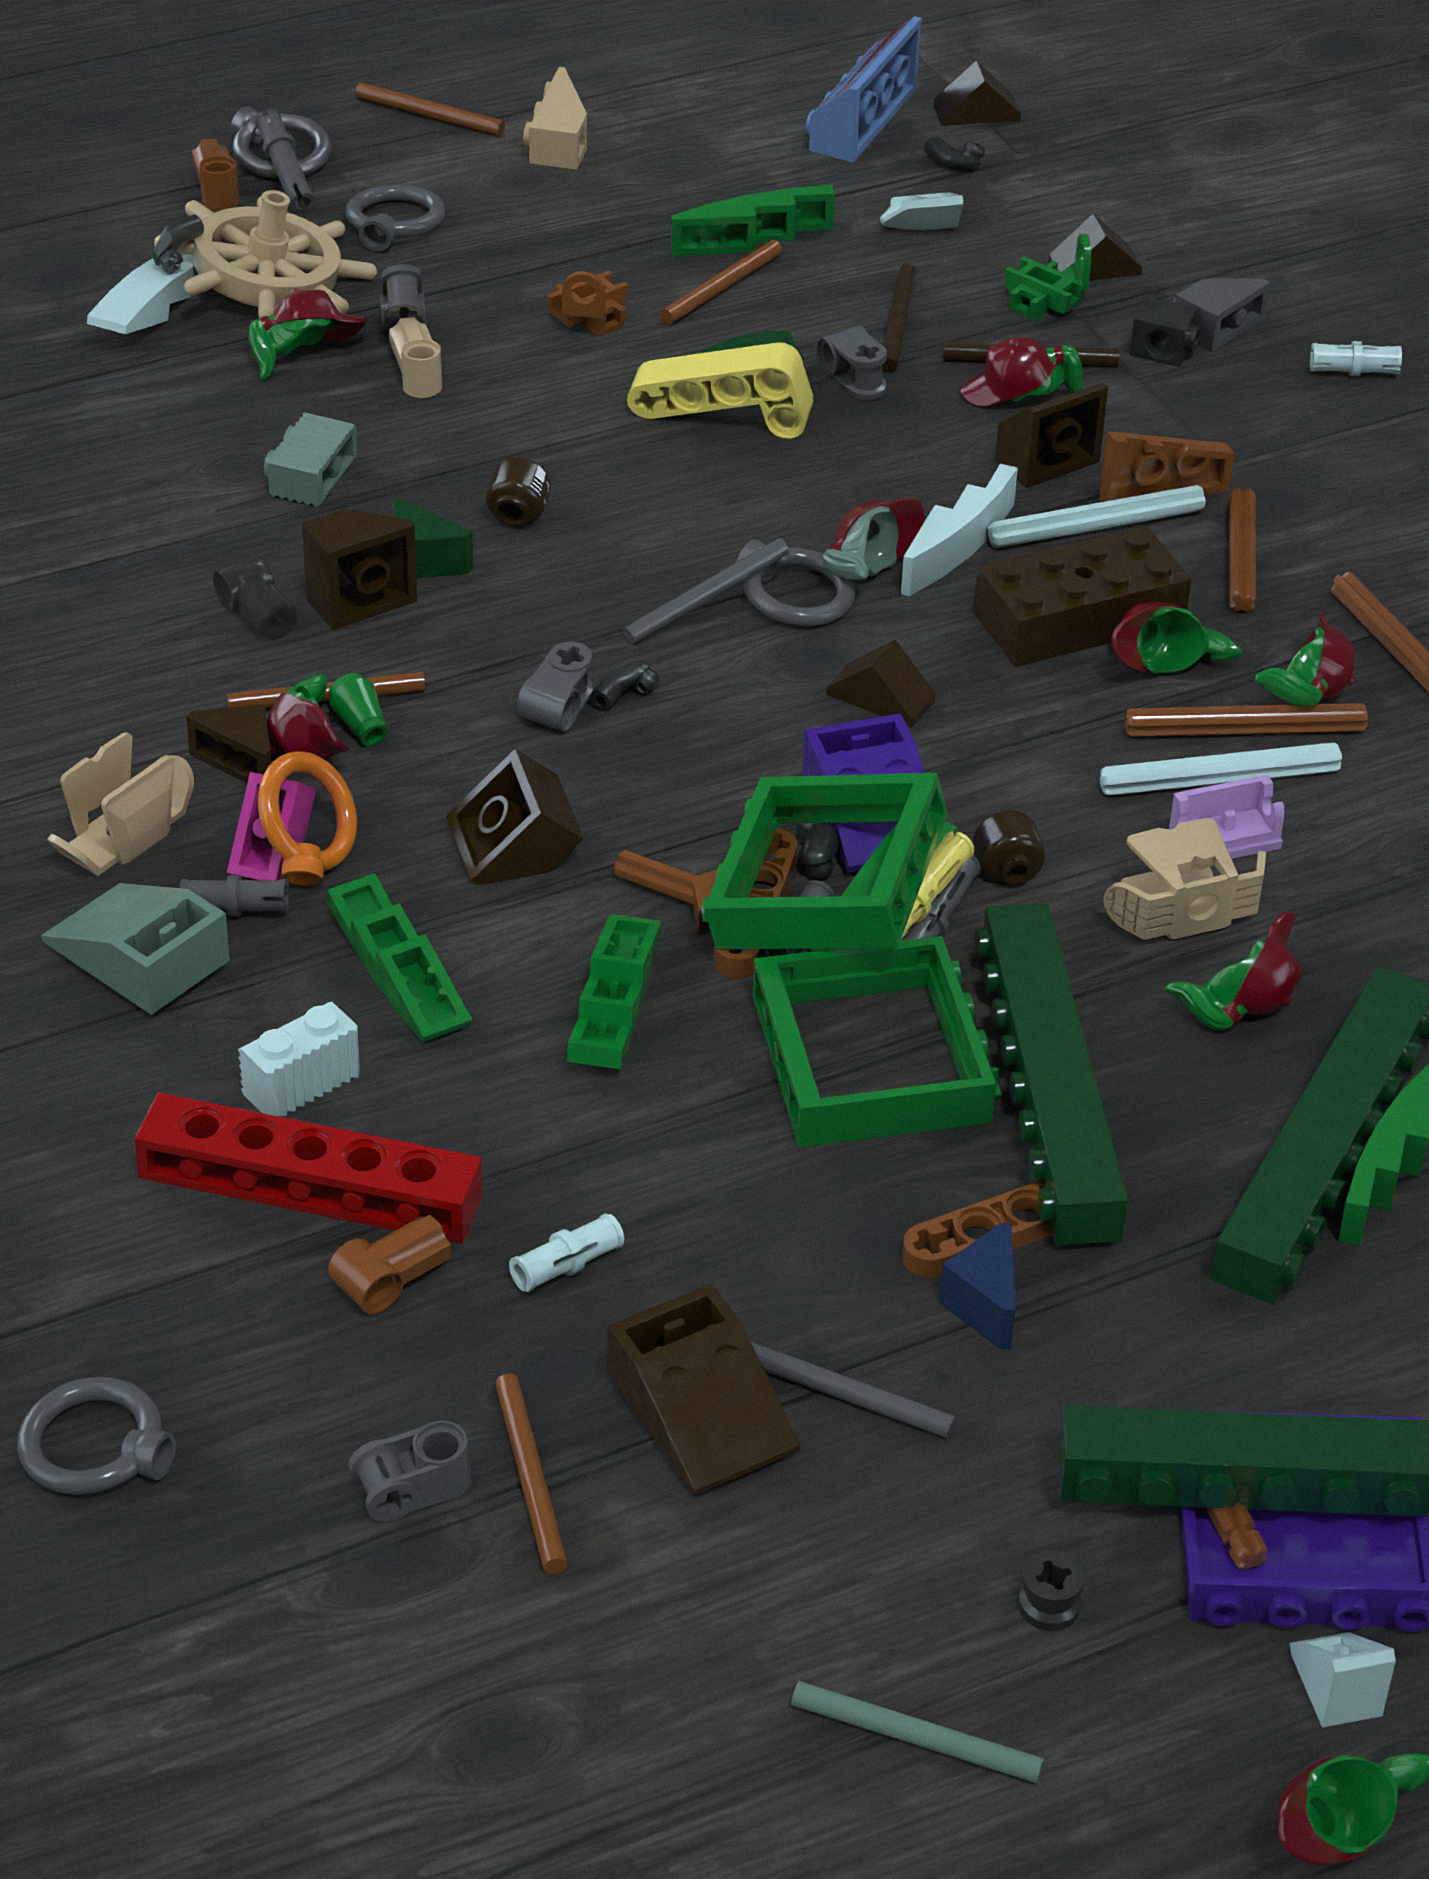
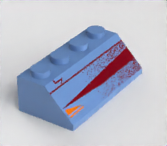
[805,16,922,163]

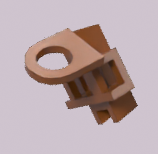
[547,270,628,337]

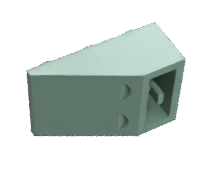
[41,883,230,1015]

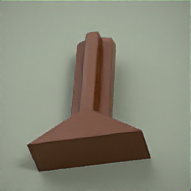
[614,850,717,935]

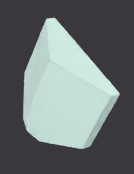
[880,192,963,230]

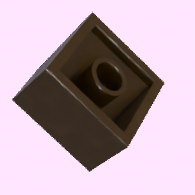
[995,382,1108,488]
[302,509,417,630]
[446,749,584,885]

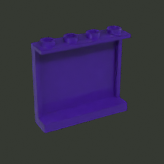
[1180,1411,1429,1632]

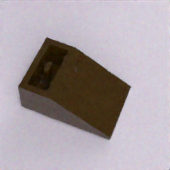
[607,1284,800,1496]

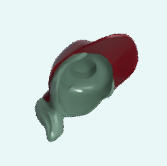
[822,498,925,580]

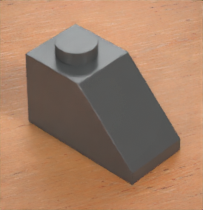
[1173,278,1270,352]

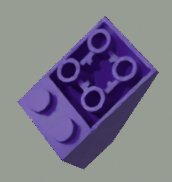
[802,713,925,873]

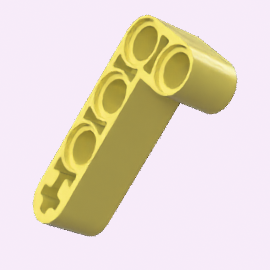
[627,343,813,439]

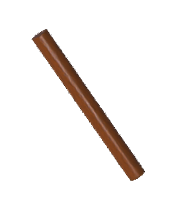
[355,82,505,136]
[660,239,782,325]
[227,672,425,709]
[495,1373,568,1574]

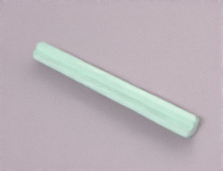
[988,485,1206,548]
[1100,742,1342,796]

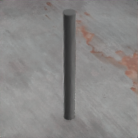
[623,538,789,645]
[751,1342,957,1439]

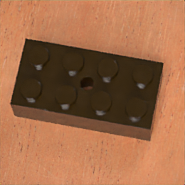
[973,526,1191,667]

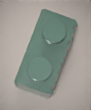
[264,412,357,508]

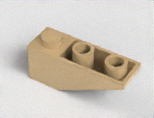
[523,67,587,170]

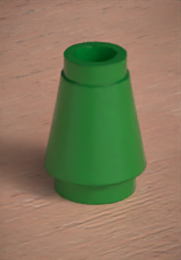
[329,673,389,746]

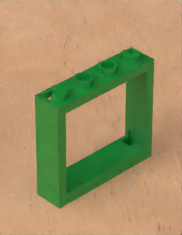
[701,773,948,949]
[752,936,1002,1148]

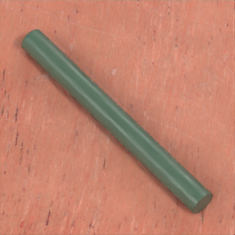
[791,1681,1045,1784]

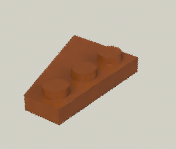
[1099,431,1235,503]

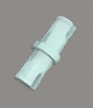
[1310,341,1402,376]
[509,1213,624,1292]

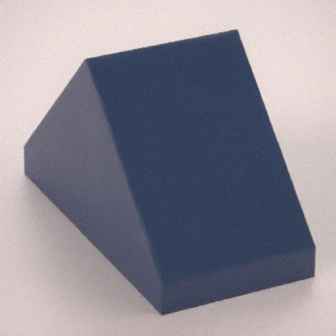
[940,1223,1016,1349]

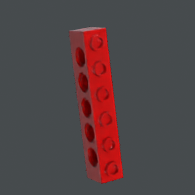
[134,1092,483,1244]

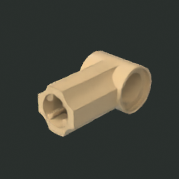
[389,316,442,398]

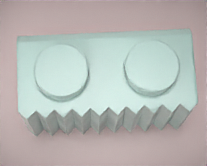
[238,1001,360,1116]

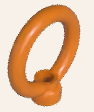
[258,751,357,887]

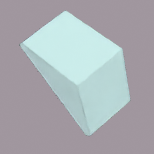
[1290,1632,1396,1728]

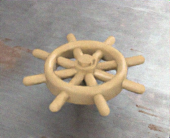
[154,190,377,318]

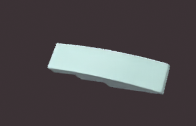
[87,255,198,334]
[901,464,1018,596]

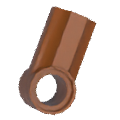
[192,138,239,211]
[328,1215,451,1314]

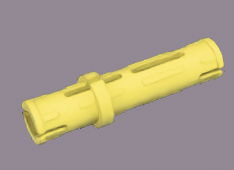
[901,831,974,940]

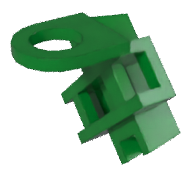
[1005,234,1091,321]

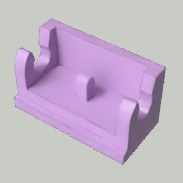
[1169,774,1284,859]

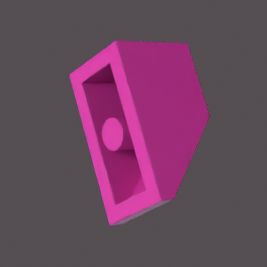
[227,772,317,880]

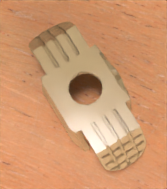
[47,732,194,876]
[1104,818,1266,940]

